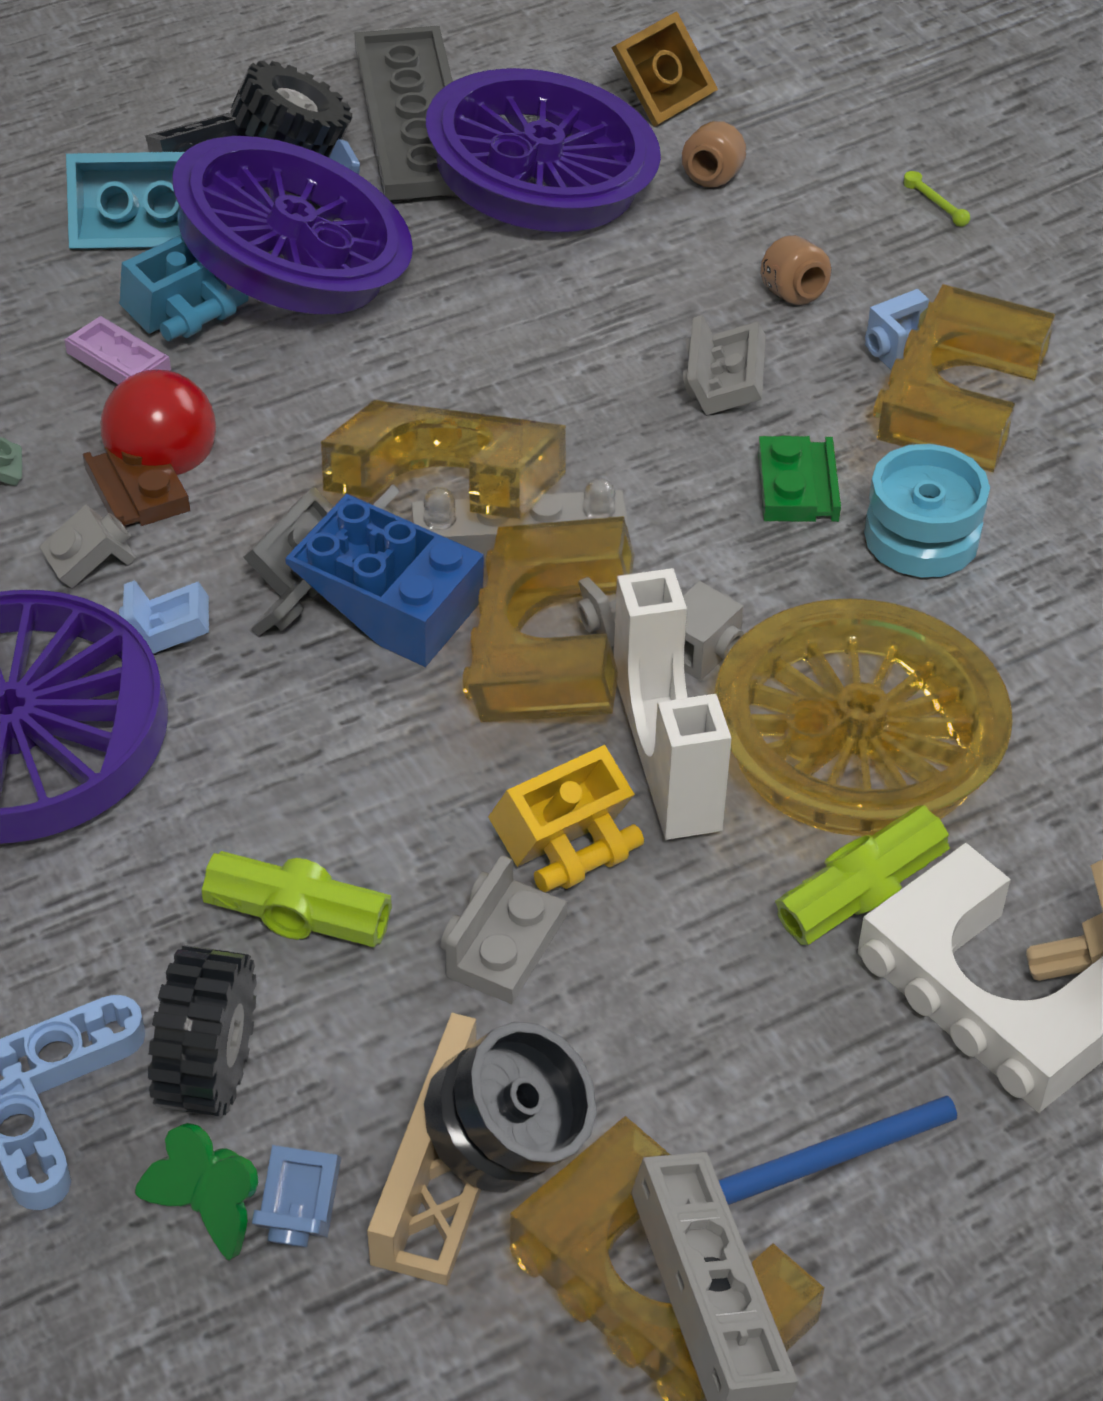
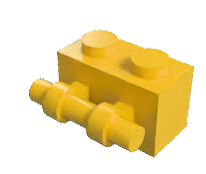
[488,745,644,893]

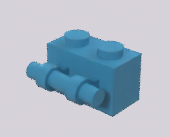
[119,235,249,341]

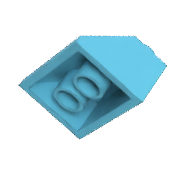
[66,152,184,249]

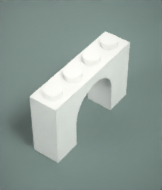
[613,568,732,840]
[857,843,1103,1113]

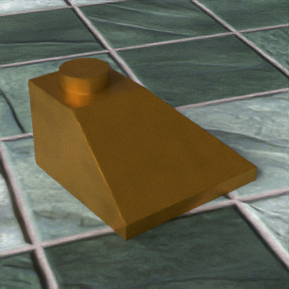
[611,11,718,127]

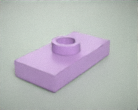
[64,316,171,385]

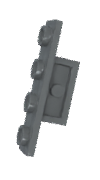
[243,483,400,636]

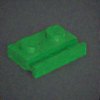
[758,435,841,522]

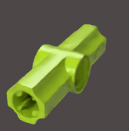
[775,805,950,945]
[201,851,392,947]

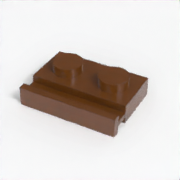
[83,447,190,528]

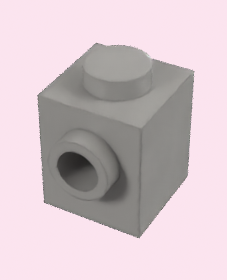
[683,581,744,681]

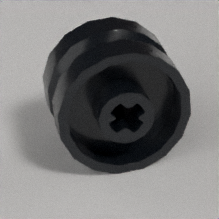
[424,1021,597,1191]

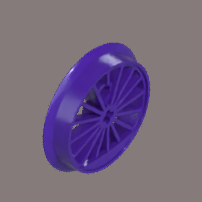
[426,68,661,232]
[172,136,413,314]

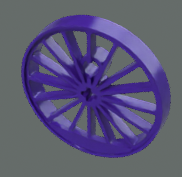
[0,590,168,844]

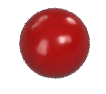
[100,369,216,475]

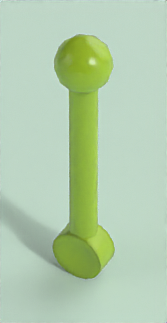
[903,171,971,227]

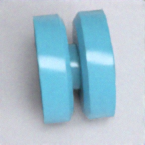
[864,444,990,578]

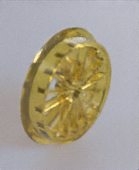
[714,599,1012,837]

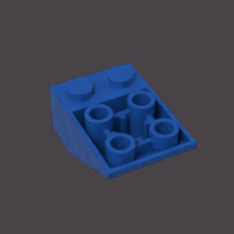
[285,493,484,667]

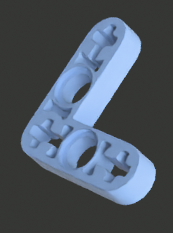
[0,995,145,1210]

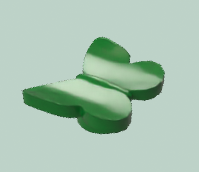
[135,1123,258,1260]

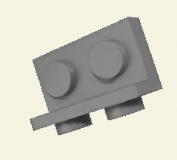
[441,855,567,1004]

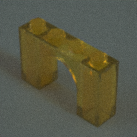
[873,284,1056,473]
[321,400,566,519]
[463,516,635,723]
[510,1116,825,1401]

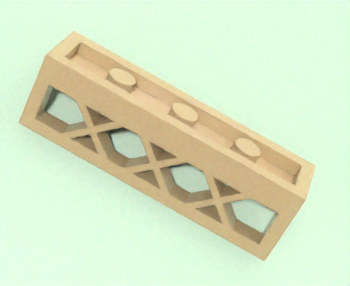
[367,1013,481,1286]

